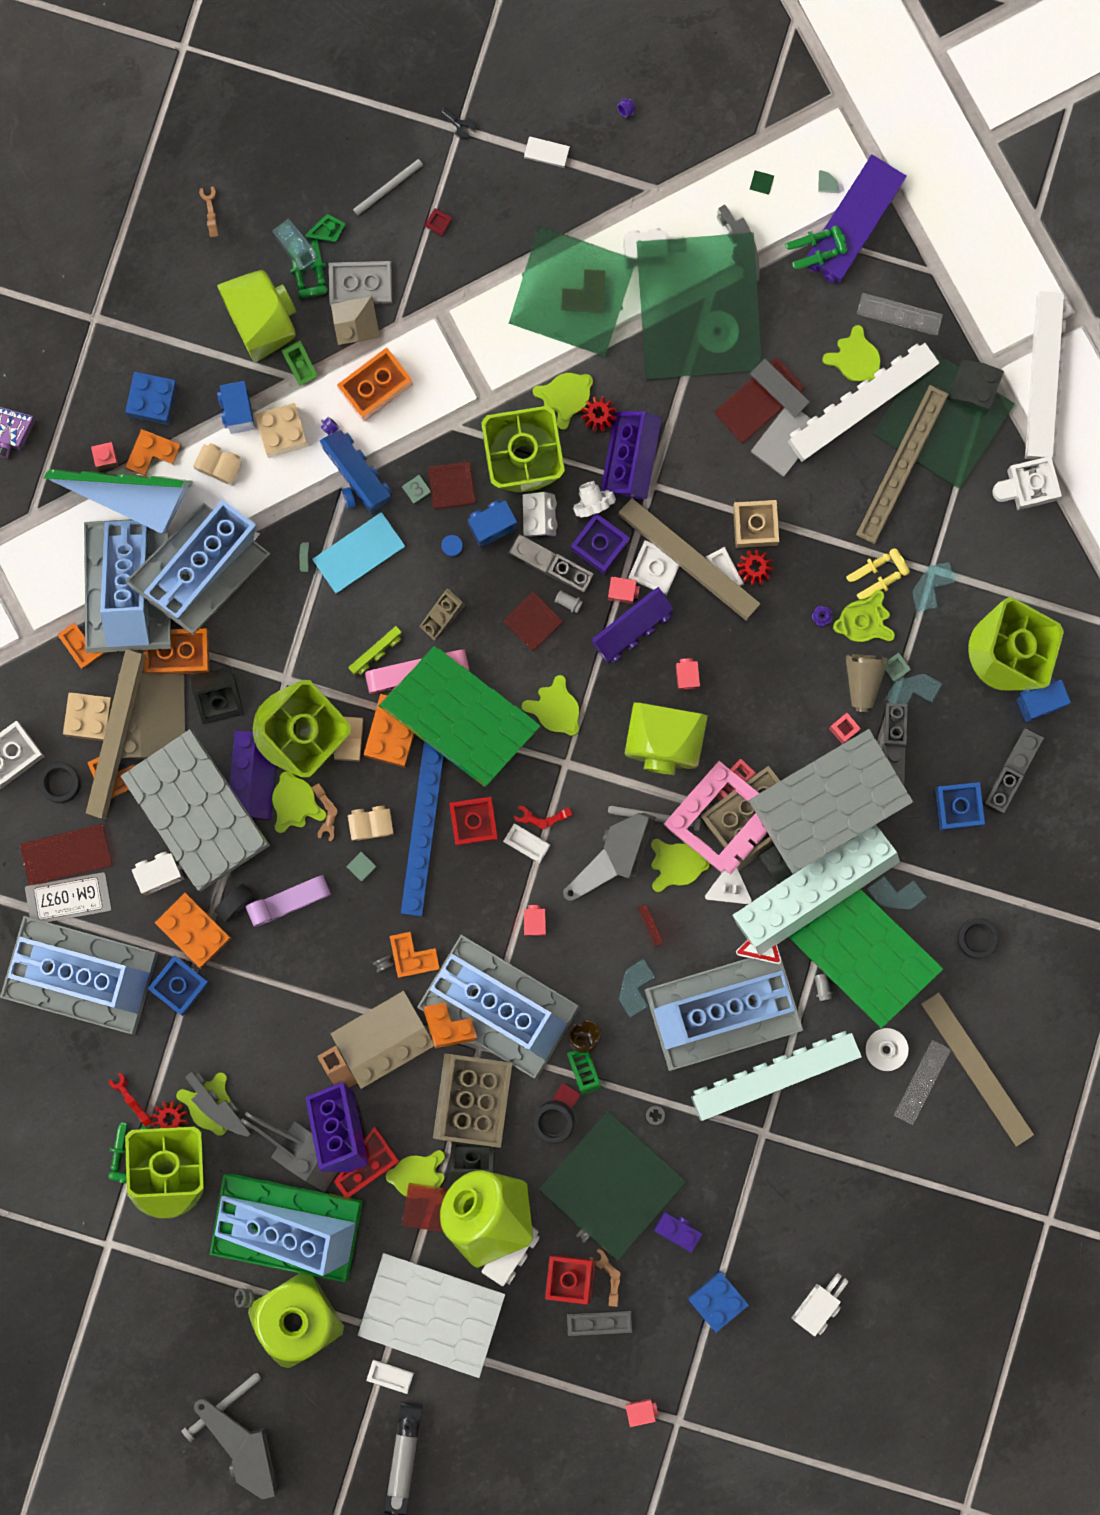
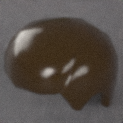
[568,1020,601,1053]

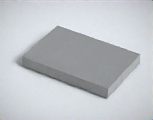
[329,261,392,305]
[751,408,811,477]

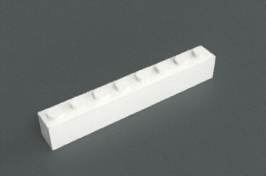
[1025,291,1067,460]
[787,343,939,462]

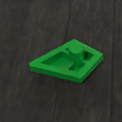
[305,214,346,242]

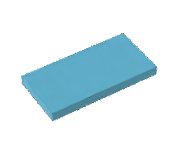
[312,512,405,594]

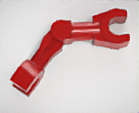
[514,806,573,829]
[109,1073,152,1127]

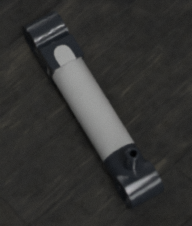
[384,1402,423,1515]

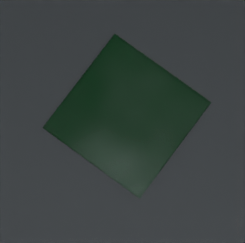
[749,170,775,195]

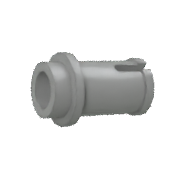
[555,590,583,613]
[814,974,833,1001]

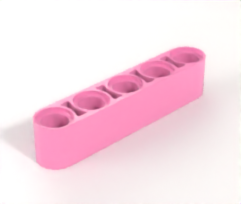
[365,649,470,694]

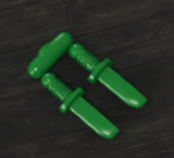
[785,226,848,269]
[290,240,328,298]
[108,1122,148,1183]

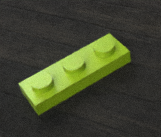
[348,626,402,676]

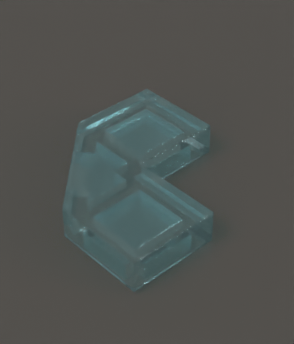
[912,562,954,612]
[884,674,942,704]
[867,876,926,910]
[619,959,654,1017]

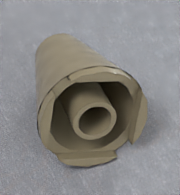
[846,654,888,712]

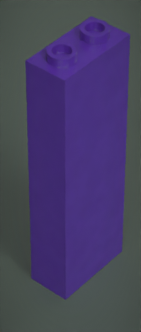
[806,154,907,284]

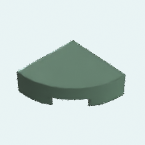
[818,170,839,193]
[299,543,309,572]

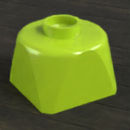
[217,270,296,363]
[481,406,565,492]
[968,597,1064,691]
[253,680,351,777]
[625,703,708,775]
[125,1127,204,1218]
[440,1170,533,1268]
[248,1273,344,1368]

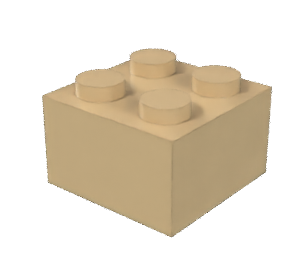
[255,403,308,458]
[733,500,779,548]
[63,692,113,741]

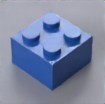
[125,372,178,425]
[217,381,255,434]
[468,500,517,548]
[1016,678,1071,723]
[935,782,985,831]
[148,955,210,1016]
[687,1271,748,1333]

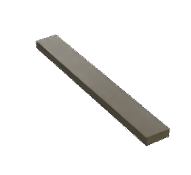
[856,385,948,545]
[618,498,760,621]
[86,649,146,819]
[921,992,1034,1147]

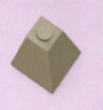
[331,296,380,345]

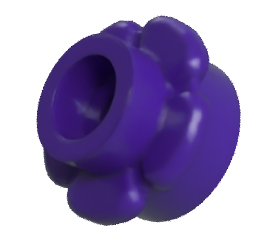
[617,98,636,118]
[321,416,340,435]
[812,606,833,626]

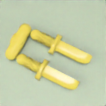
[846,548,910,600]

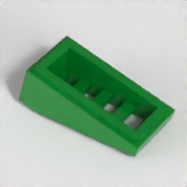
[567,1050,601,1096]

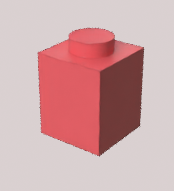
[91,442,119,471]
[608,577,640,604]
[676,658,700,691]
[829,713,861,744]
[524,905,546,936]
[625,1399,658,1427]

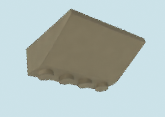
[119,673,185,760]
[700,766,780,870]
[330,991,435,1089]
[433,1054,512,1148]

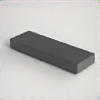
[750,359,810,418]
[567,1311,632,1336]

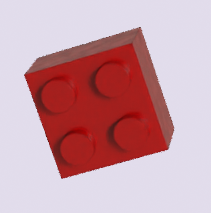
[449,797,498,847]
[545,1255,596,1304]

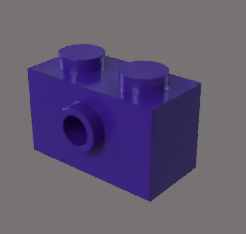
[654,1212,702,1253]

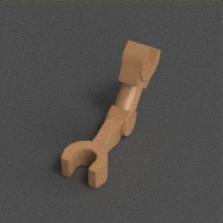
[199,187,218,237]
[312,783,337,841]
[589,1249,620,1307]

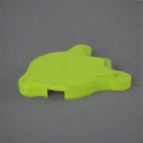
[822,325,880,382]
[533,373,593,430]
[833,590,895,642]
[522,675,579,736]
[272,771,326,833]
[651,839,710,892]
[176,1073,231,1136]
[386,1150,445,1204]

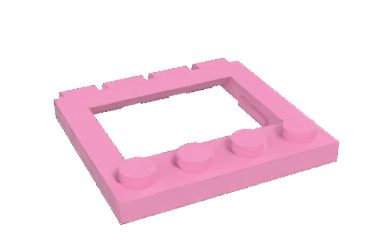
[664,761,768,875]

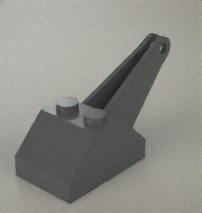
[563,812,656,901]
[241,1112,338,1192]
[194,1399,278,1499]

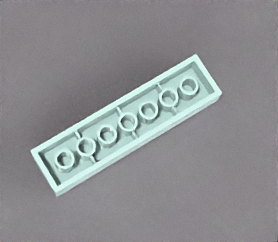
[733,825,900,956]
[691,1031,861,1121]

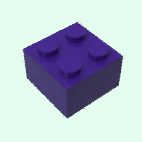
[570,513,630,575]

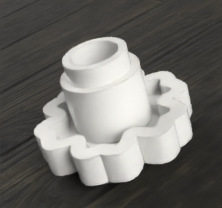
[573,481,616,518]

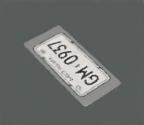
[25,872,111,922]

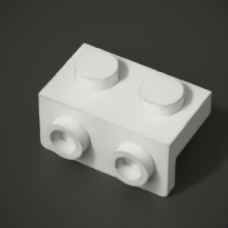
[523,492,557,537]

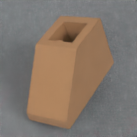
[317,1046,357,1088]

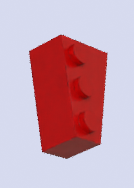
[334,1126,400,1198]

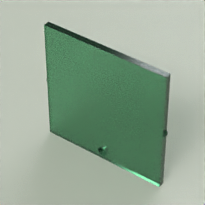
[508,226,637,356]
[873,348,1015,489]
[538,1111,686,1260]

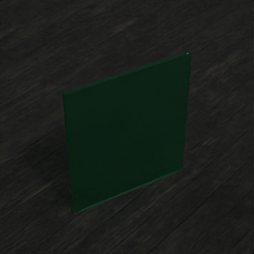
[636,231,762,380]

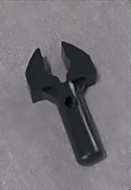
[440,108,475,139]

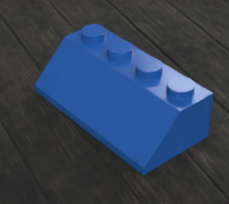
[319,430,392,514]

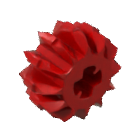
[581,396,616,432]
[737,549,773,585]
[152,1101,188,1128]

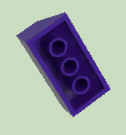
[601,411,662,499]
[592,587,673,664]
[229,730,276,820]
[305,1082,369,1172]

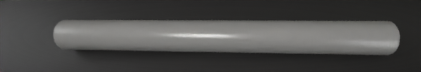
[353,159,423,216]

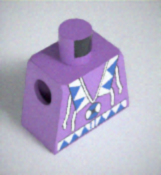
[0,407,36,458]

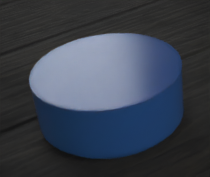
[342,487,356,509]
[441,535,463,557]

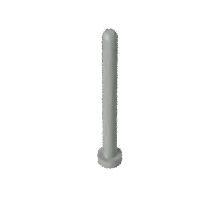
[608,806,701,832]
[181,1373,261,1442]

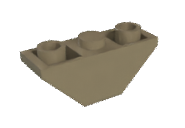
[419,588,465,641]

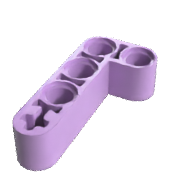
[245,875,331,927]

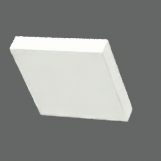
[628,540,679,596]

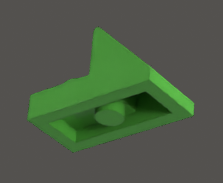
[281,341,318,386]

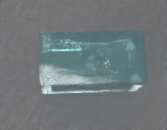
[272,218,317,270]

